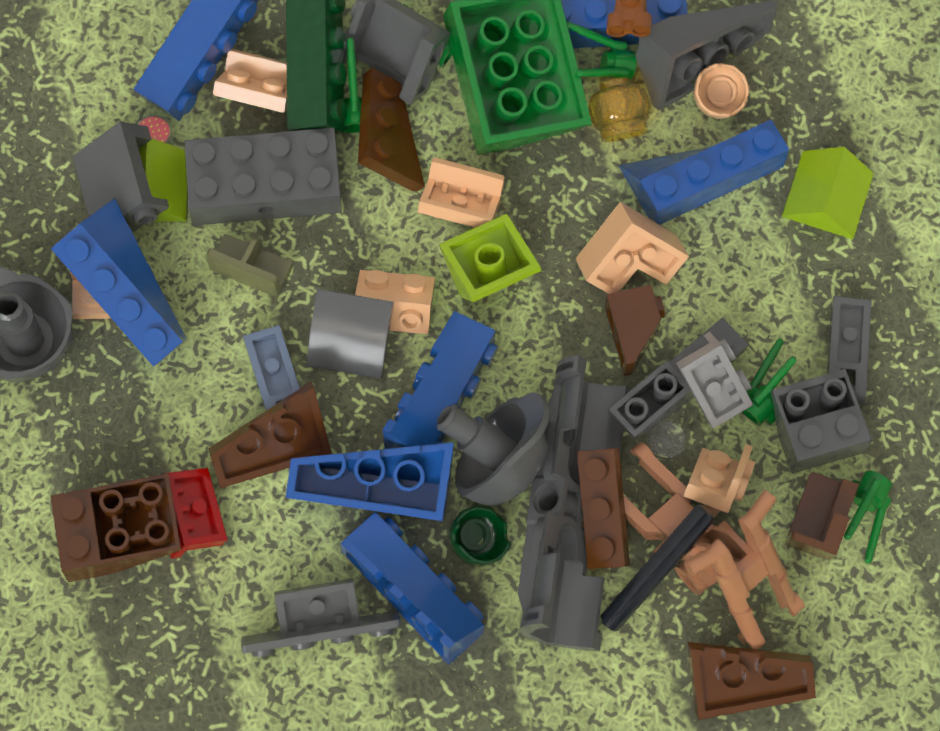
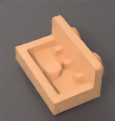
[418,158,505,228]
[355,270,435,334]

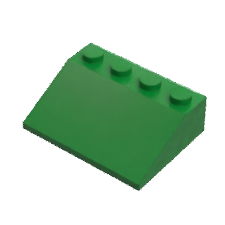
[443,0,592,156]

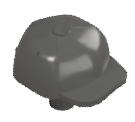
[0,266,73,383]
[437,392,549,505]

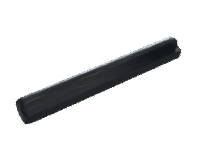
[600,505,714,632]

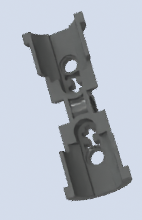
[518,355,632,651]

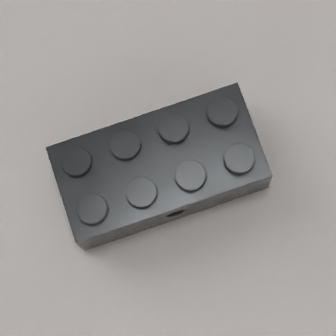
[185,128,342,226]

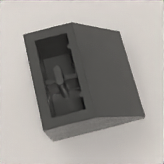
[771,369,872,474]

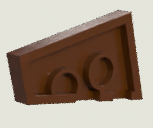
[358,67,425,191]
[687,642,816,720]

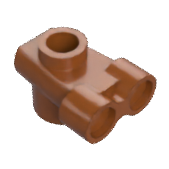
[606,0,652,37]

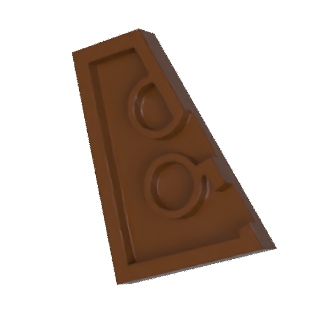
[208,381,332,489]

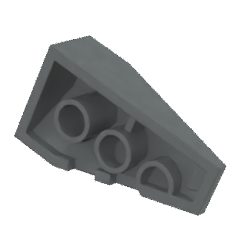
[636,0,778,111]

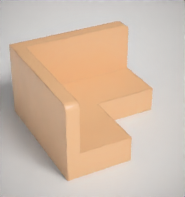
[576,202,689,294]

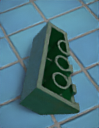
[286,0,347,134]

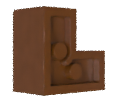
[784,472,859,561]

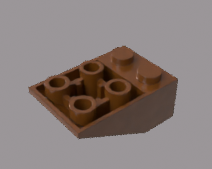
[51,474,181,582]

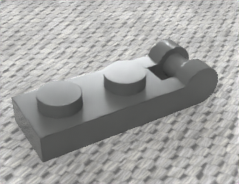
[827,296,872,404]

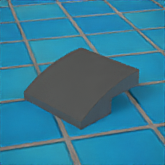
[306,289,394,379]

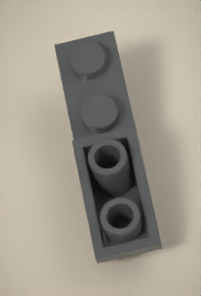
[608,317,748,439]

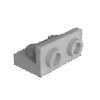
[676,332,753,429]

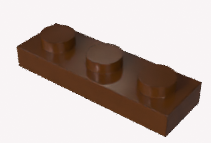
[577,448,630,569]

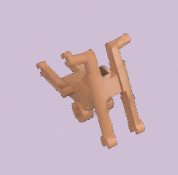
[623,442,805,650]

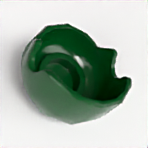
[449,505,511,566]

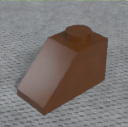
[605,285,665,376]

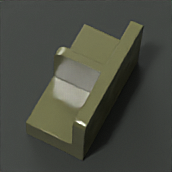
[206,234,293,298]

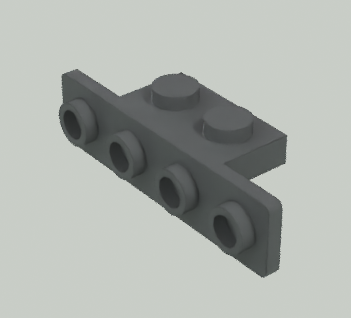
[241,578,401,657]

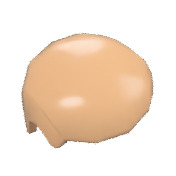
[693,63,749,119]

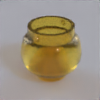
[588,77,651,142]

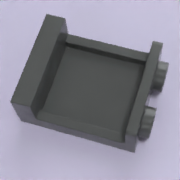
[343,0,451,105]
[72,121,169,232]

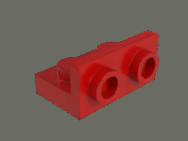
[164,468,228,559]

